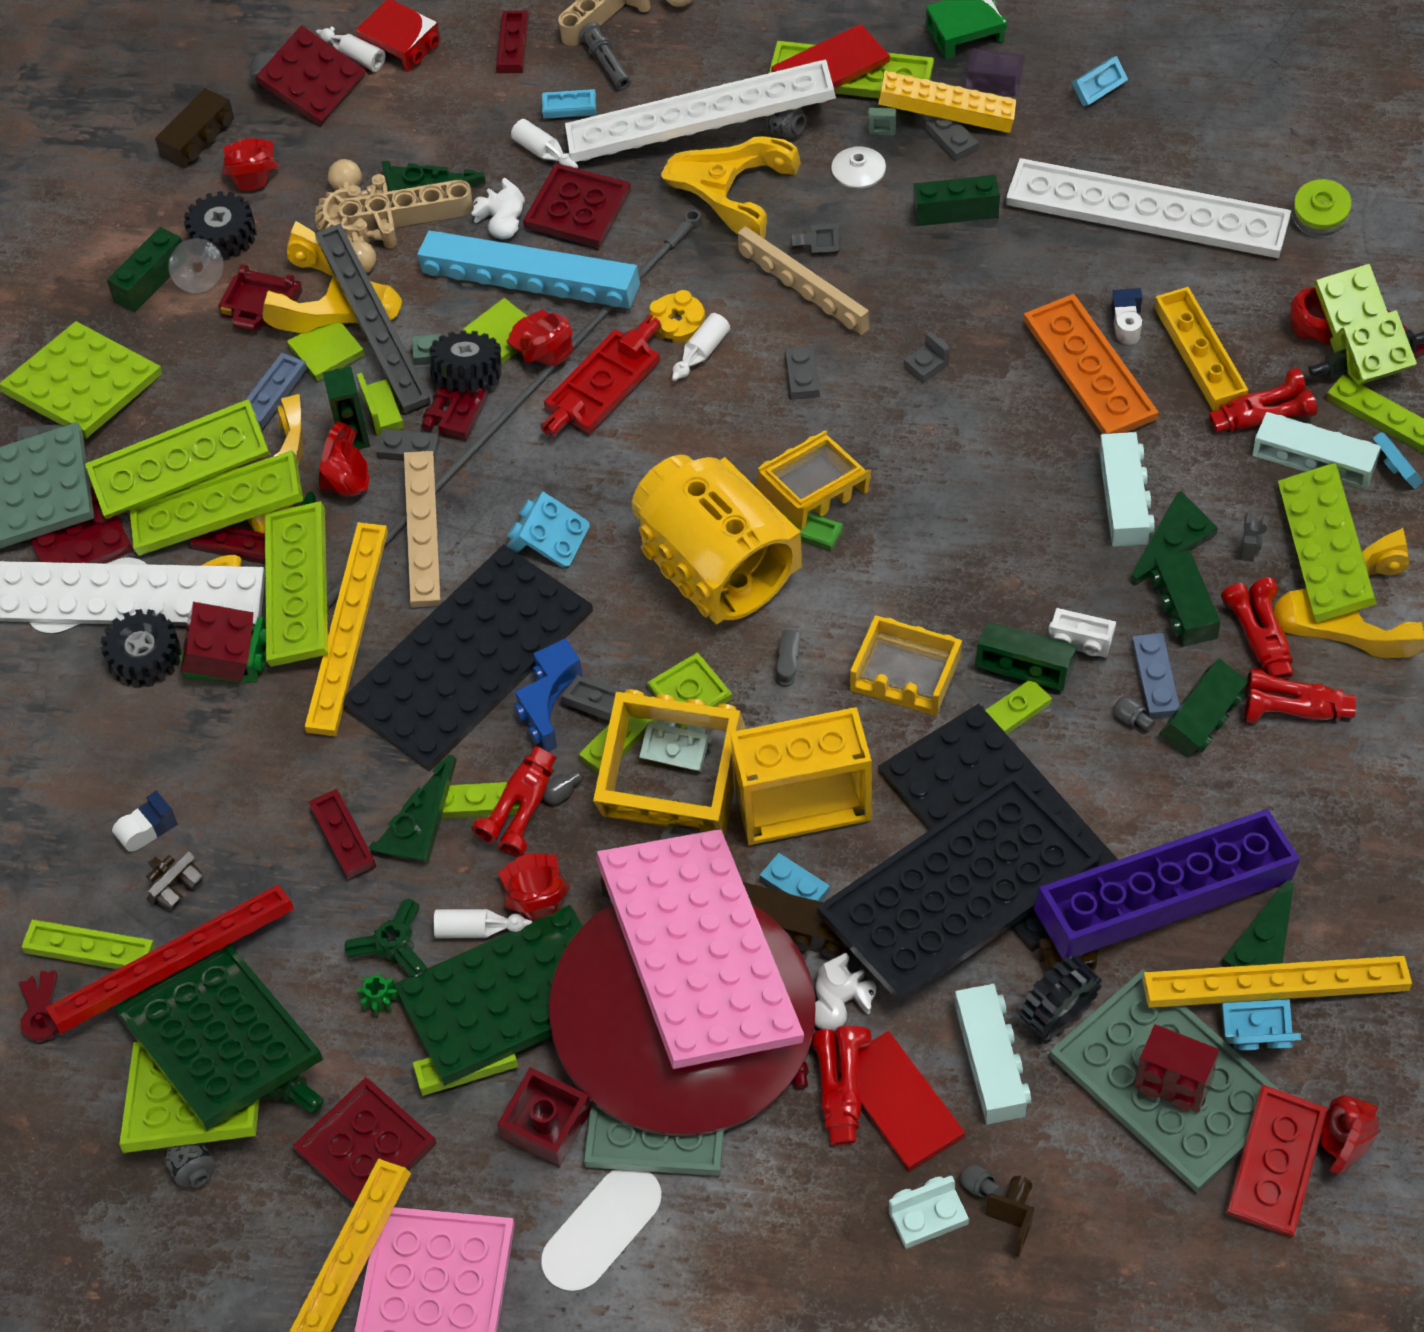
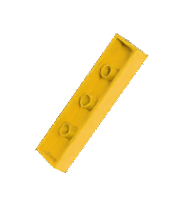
[878,71,1016,133]
[1154,287,1248,411]

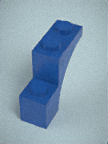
[514,638,583,752]

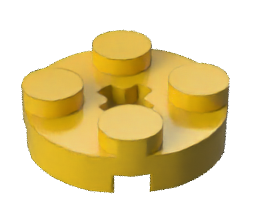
[649,290,705,343]

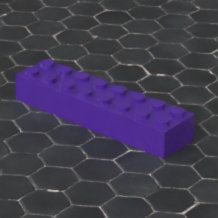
[1033,809,1300,959]

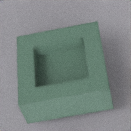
[869,108,896,135]
[412,334,441,365]

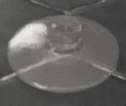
[169,238,224,294]

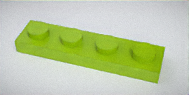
[1326,375,1424,454]
[21,919,156,969]

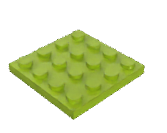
[0,321,162,439]
[119,1042,260,1153]

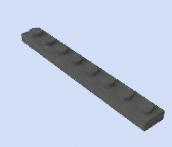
[315,223,430,413]

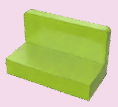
[356,372,404,436]

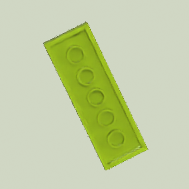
[769,41,934,98]
[85,399,270,519]
[130,450,303,556]
[1278,462,1377,623]
[265,501,328,667]

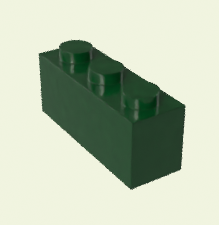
[913,175,1000,226]
[107,227,187,313]
[323,366,370,450]
[1150,549,1221,647]
[974,621,1077,691]
[1159,658,1248,757]

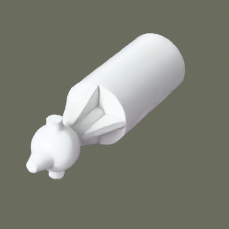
[316,26,386,72]
[511,119,578,169]
[672,313,730,381]
[434,909,532,939]

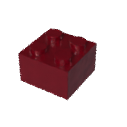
[180,601,254,682]
[1135,1024,1220,1113]
[497,1067,591,1167]

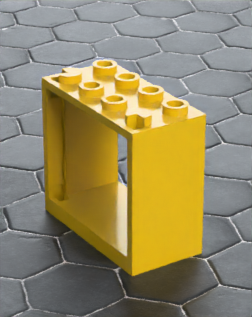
[593,689,746,836]
[730,707,872,846]

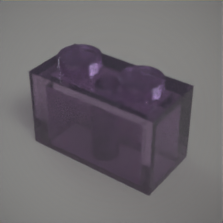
[966,49,1025,97]

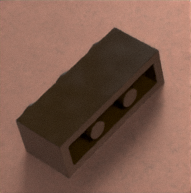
[155,88,234,169]

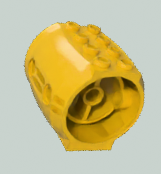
[632,455,802,625]

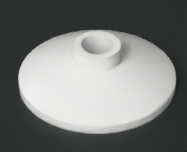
[831,147,886,189]

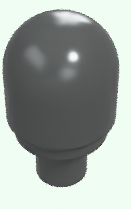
[1114,697,1155,731]
[542,770,583,805]
[960,1164,1003,1197]

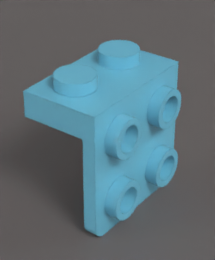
[507,491,590,568]
[1221,999,1301,1050]

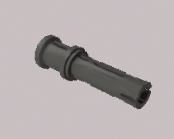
[580,23,631,91]

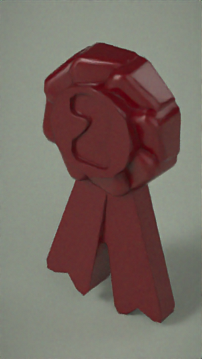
[19,970,58,1043]

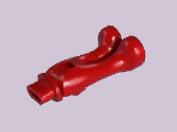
[1209,367,1317,433]
[1221,577,1294,679]
[1244,668,1356,723]
[471,746,556,857]
[811,1026,872,1146]

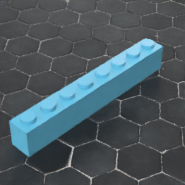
[417,230,640,309]

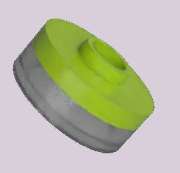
[1293,179,1351,238]

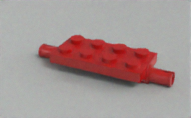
[540,314,662,438]

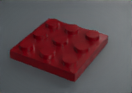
[255,25,366,126]
[523,163,631,248]
[30,486,134,564]
[293,1077,437,1205]

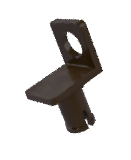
[986,1176,1034,1257]

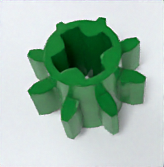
[356,972,399,1016]

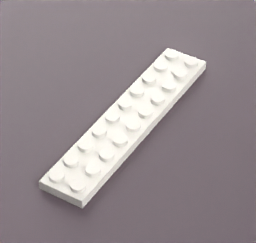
[565,59,836,162]
[1006,158,1291,258]
[0,561,266,626]

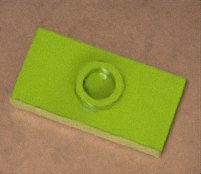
[985,681,1052,734]

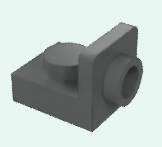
[904,332,949,383]

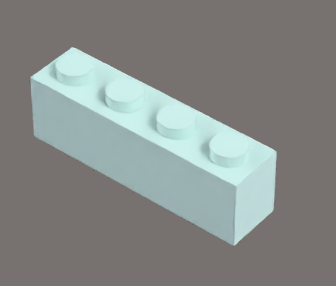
[1252,412,1381,490]
[1099,432,1154,547]
[955,984,1031,1125]

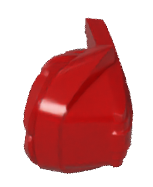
[221,138,279,191]
[1289,287,1333,345]
[506,309,574,366]
[319,422,369,497]
[498,853,570,921]
[1320,1095,1380,1174]

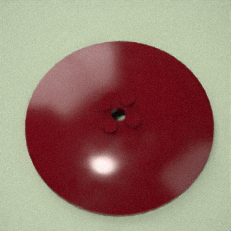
[549,903,816,1136]

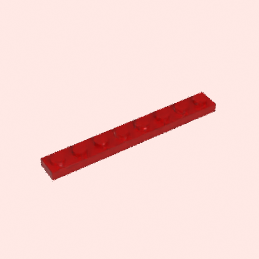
[45,885,294,1034]

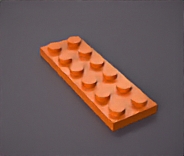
[1023,294,1159,434]

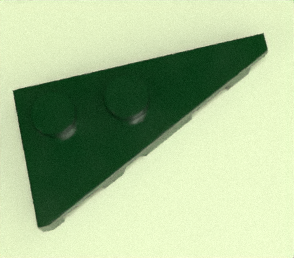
[381,161,486,191]
[1131,491,1218,586]
[369,755,457,864]
[1221,880,1294,967]

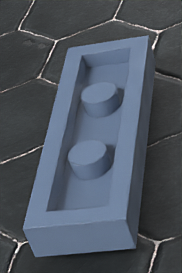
[246,352,307,429]
[1132,633,1179,719]

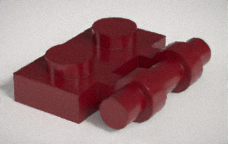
[421,386,488,440]

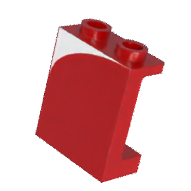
[356,0,440,71]

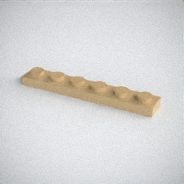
[738,226,869,335]
[404,451,441,608]

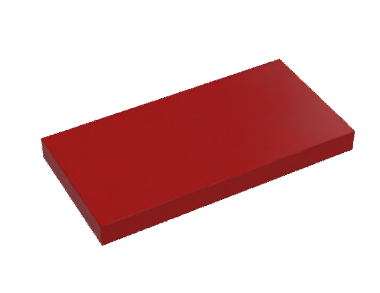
[771,24,890,89]
[837,1030,965,1172]
[1225,1085,1328,1238]

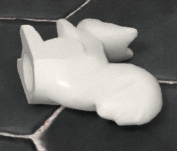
[472,178,525,240]
[815,953,877,1031]

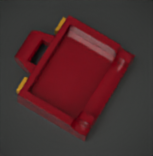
[218,264,303,331]

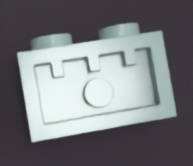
[639,720,712,772]
[889,1176,969,1249]

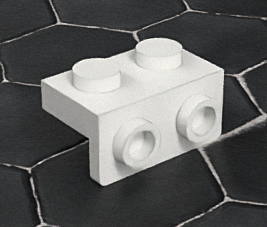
[1048,608,1116,658]

